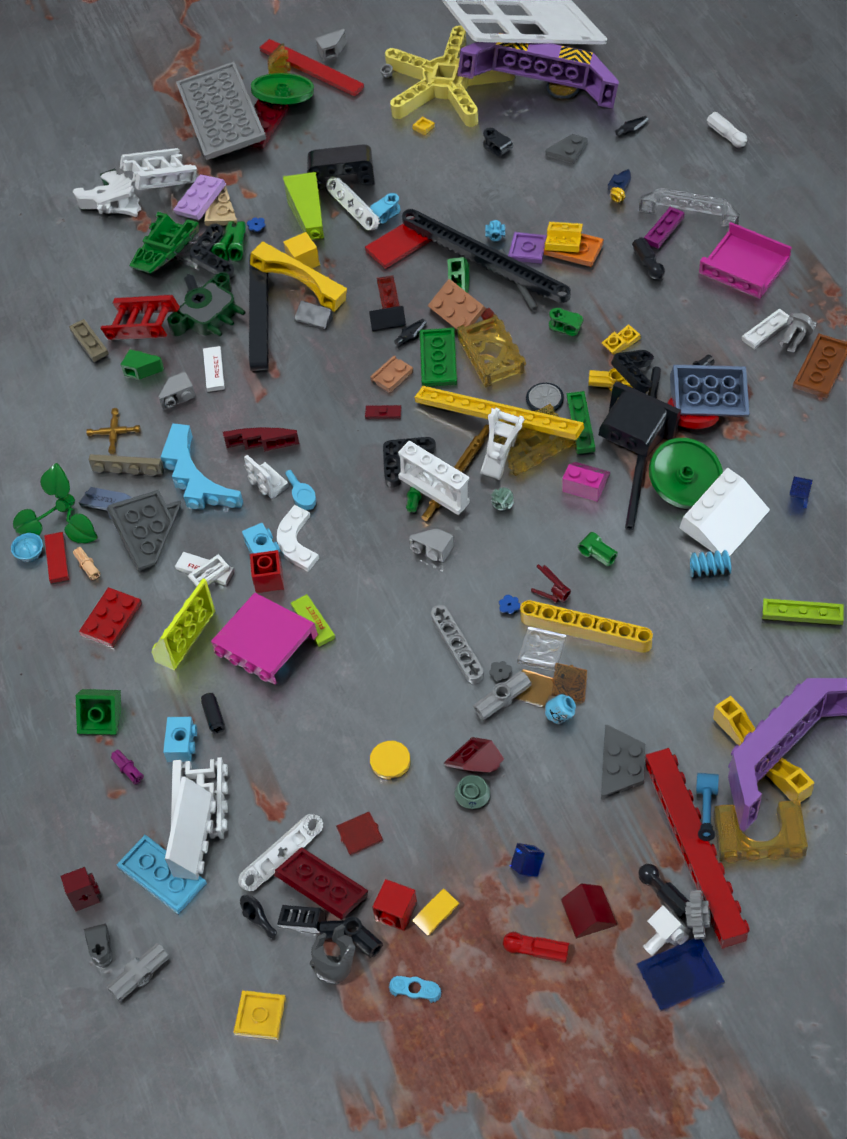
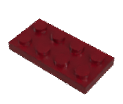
[248,99,289,149]
[274,847,368,920]

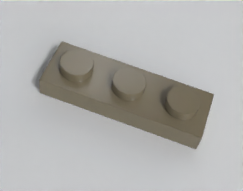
[69,319,109,362]

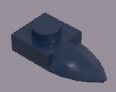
[608,169,631,191]

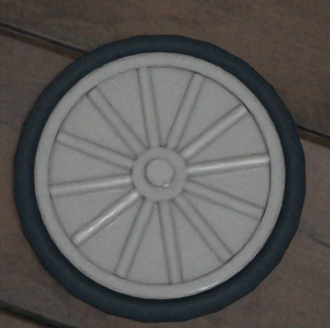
[526,382,564,413]

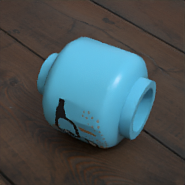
[545,694,576,724]

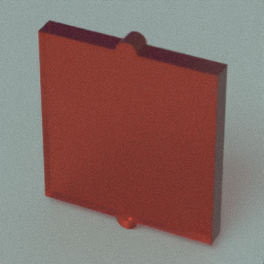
[336,812,383,855]

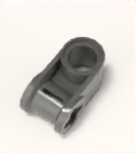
[84,923,112,968]

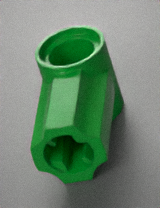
[577,532,618,566]

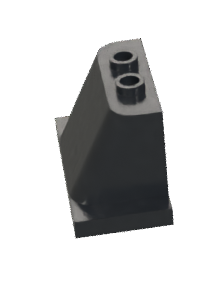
[598,381,681,457]

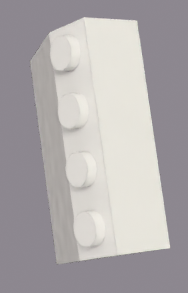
[679,467,770,556]
[165,776,216,880]

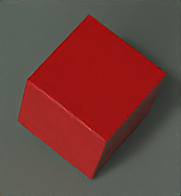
[250,550,284,593]
[372,879,417,931]

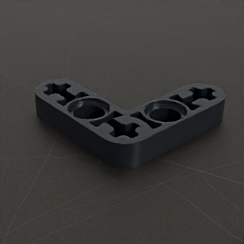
[190,223,234,278]
[611,350,654,394]
[383,437,436,487]

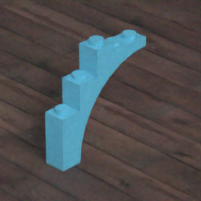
[161,423,243,509]

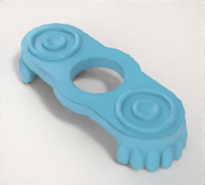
[389,976,441,1003]

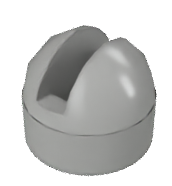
[380,64,393,78]

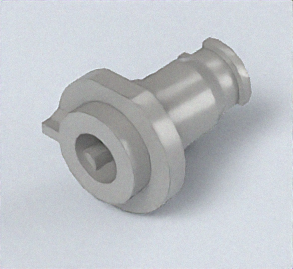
[779,313,817,352]

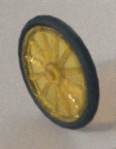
[547,82,580,99]

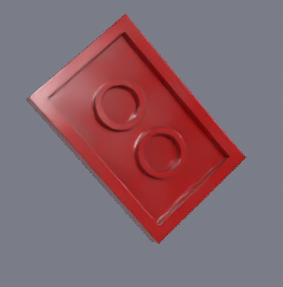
[79,587,142,648]

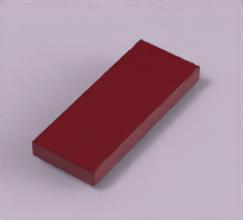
[365,405,402,419]

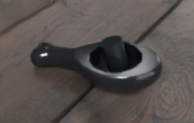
[240,895,277,939]

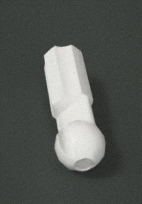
[707,112,747,148]

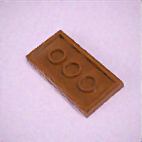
[793,333,847,398]

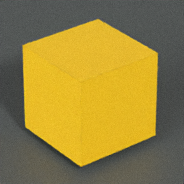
[283,232,320,269]

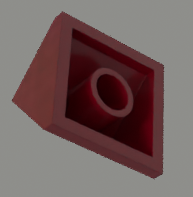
[561,883,617,939]

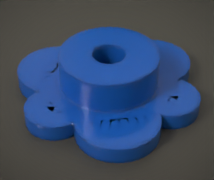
[247,217,265,232]
[499,595,520,614]

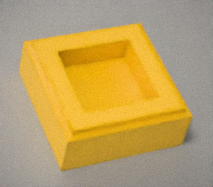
[412,116,435,136]

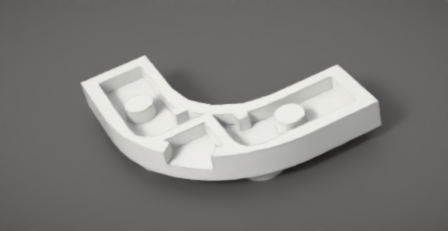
[277,505,319,572]

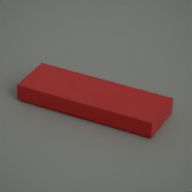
[44,532,69,584]

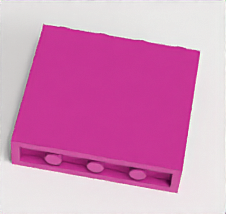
[699,222,792,299]
[211,593,318,685]

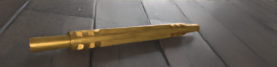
[421,424,489,521]

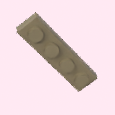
[89,454,164,476]

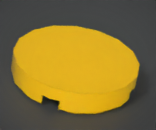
[370,741,410,780]

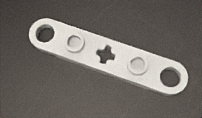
[327,177,380,231]
[238,814,323,891]

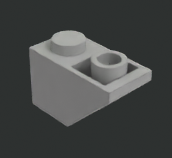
[315,29,347,61]
[159,372,196,410]
[409,528,454,563]

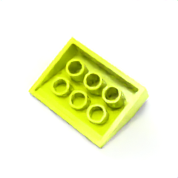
[151,578,216,671]

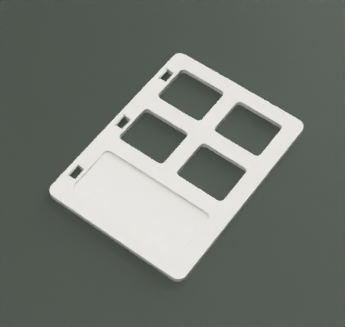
[442,0,607,45]

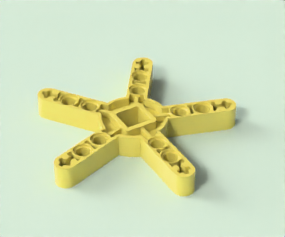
[385,26,515,127]

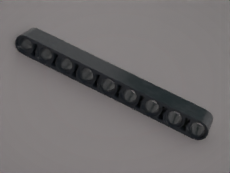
[249,254,269,371]

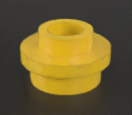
[609,187,626,203]

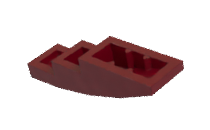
[223,427,300,452]

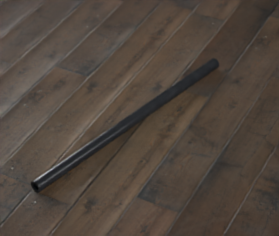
[625,367,661,531]

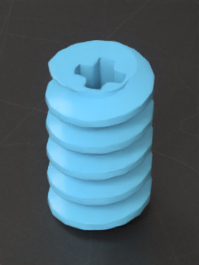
[690,550,732,577]

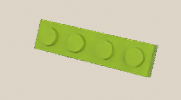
[762,598,844,625]

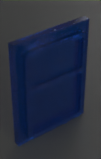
[636,938,725,1011]

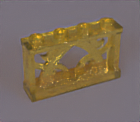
[457,315,526,388]

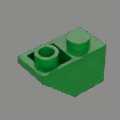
[120,349,164,380]

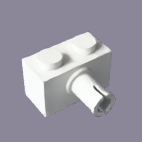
[643,906,691,956]

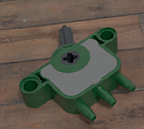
[167,272,246,337]

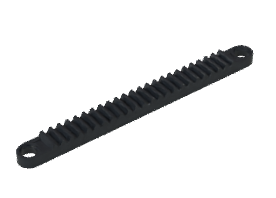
[402,209,571,303]

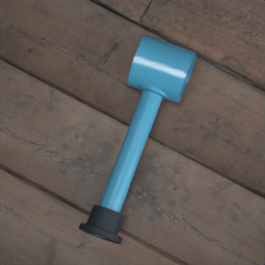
[696,773,719,841]

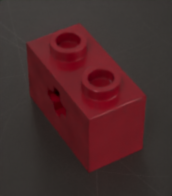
[60,867,101,912]

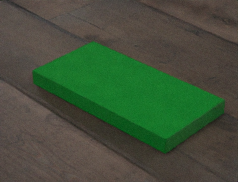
[420,328,457,387]

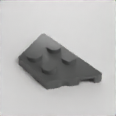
[601,725,645,799]

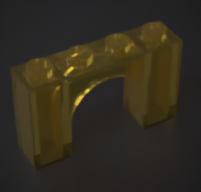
[713,800,808,863]

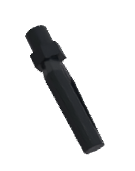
[615,116,649,136]
[394,319,427,346]

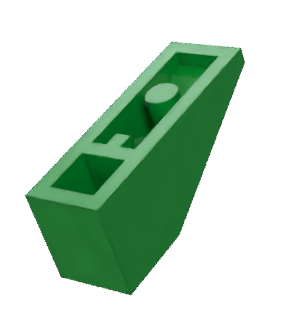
[447,257,470,293]

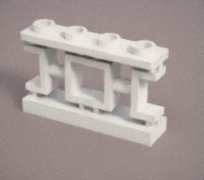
[120,148,197,190]
[171,757,228,839]

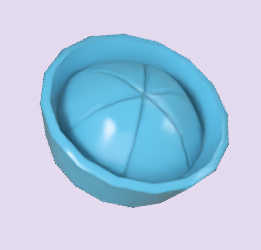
[11,533,43,562]

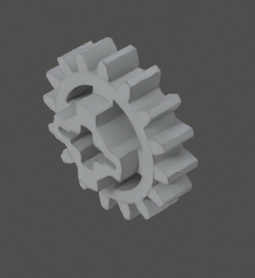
[685,890,711,939]

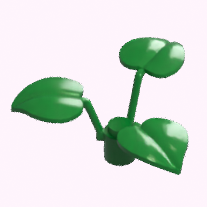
[13,463,98,543]

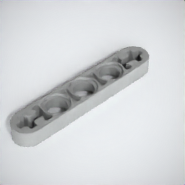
[431,605,484,684]

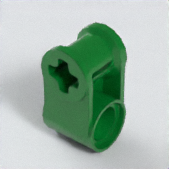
[549,308,584,336]

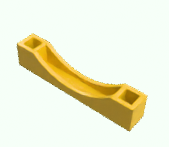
[250,241,347,312]
[713,696,815,806]

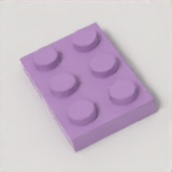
[173,174,226,220]

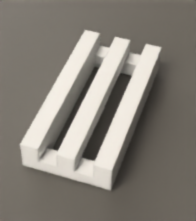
[188,554,230,586]

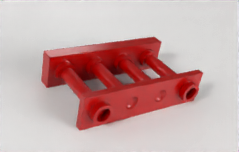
[100,295,180,340]

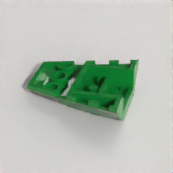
[129,212,199,273]

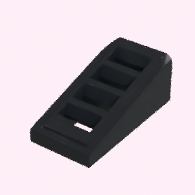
[277,905,326,933]

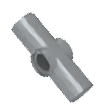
[473,671,532,720]
[107,943,170,1002]

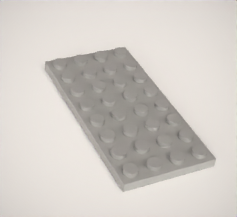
[176,62,267,160]

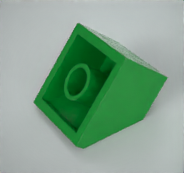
[75,689,121,735]

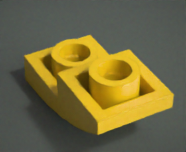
[601,324,641,355]
[412,888,460,936]

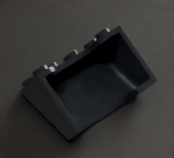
[307,144,375,190]

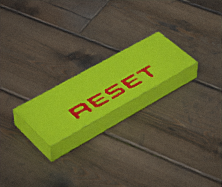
[290,594,335,647]

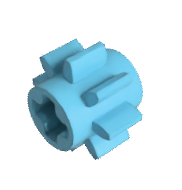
[485,220,505,241]

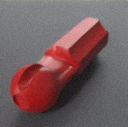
[503,932,569,963]

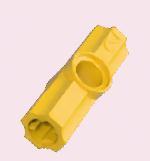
[588,368,634,391]

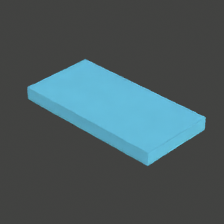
[117,835,207,914]

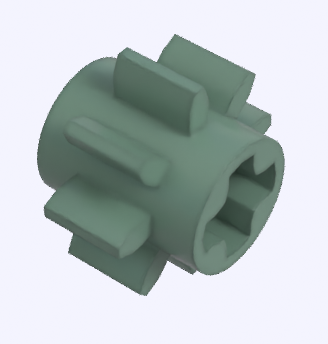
[491,487,514,511]

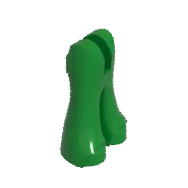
[211,221,246,262]

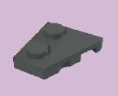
[545,134,588,164]

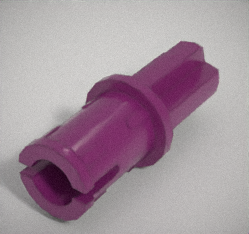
[111,750,144,784]

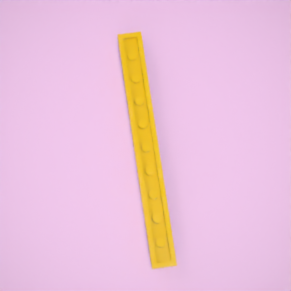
[414,386,584,440]

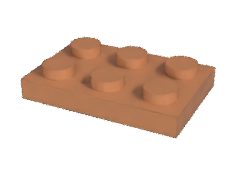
[428,279,486,336]

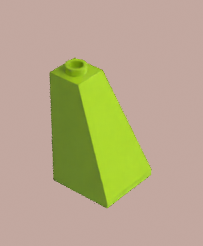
[283,172,324,240]

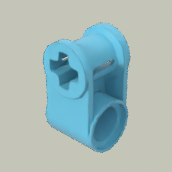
[370,193,401,224]

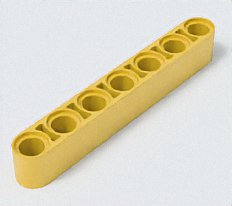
[520,600,653,653]

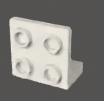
[244,455,289,499]

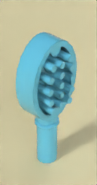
[285,470,316,510]

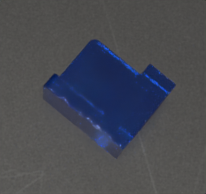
[789,476,813,508]
[510,843,545,877]

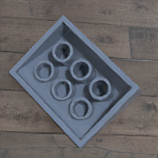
[670,365,750,417]

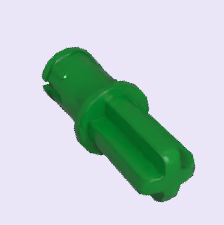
[406,487,422,513]

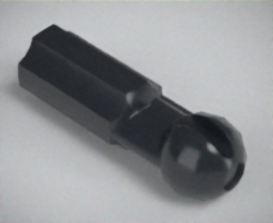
[632,237,665,279]
[638,864,690,919]

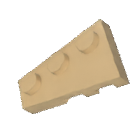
[204,186,237,226]

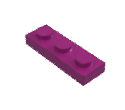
[644,206,685,249]

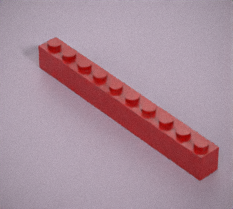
[645,748,750,949]

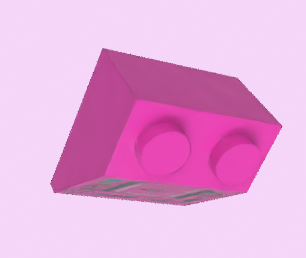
[562,462,610,502]

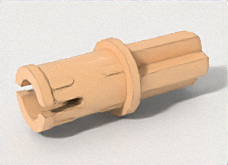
[73,547,101,580]

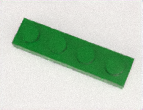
[567,391,595,454]

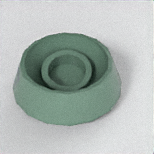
[454,775,491,809]

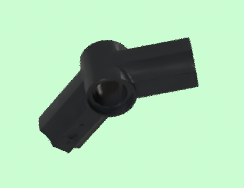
[320,916,383,958]

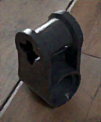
[483,128,513,157]

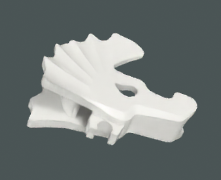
[73,171,141,217]
[480,407,525,481]

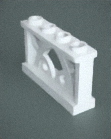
[398,441,470,515]

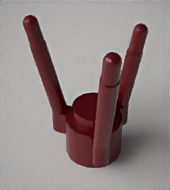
[531,564,571,603]

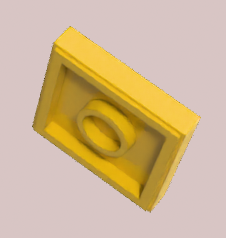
[233,990,286,1040]

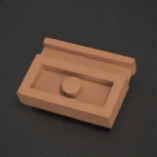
[370,356,413,393]

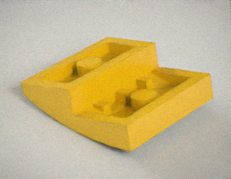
[545,222,583,252]

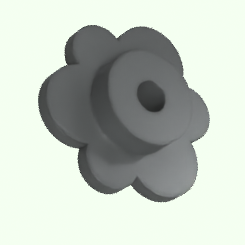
[489,661,512,681]

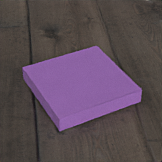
[508,232,547,264]

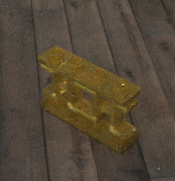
[493,404,575,476]

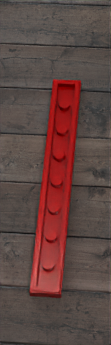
[260,39,365,97]

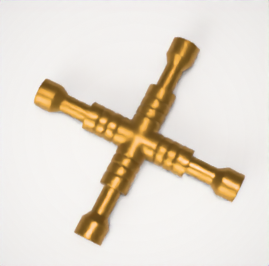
[86,408,141,454]

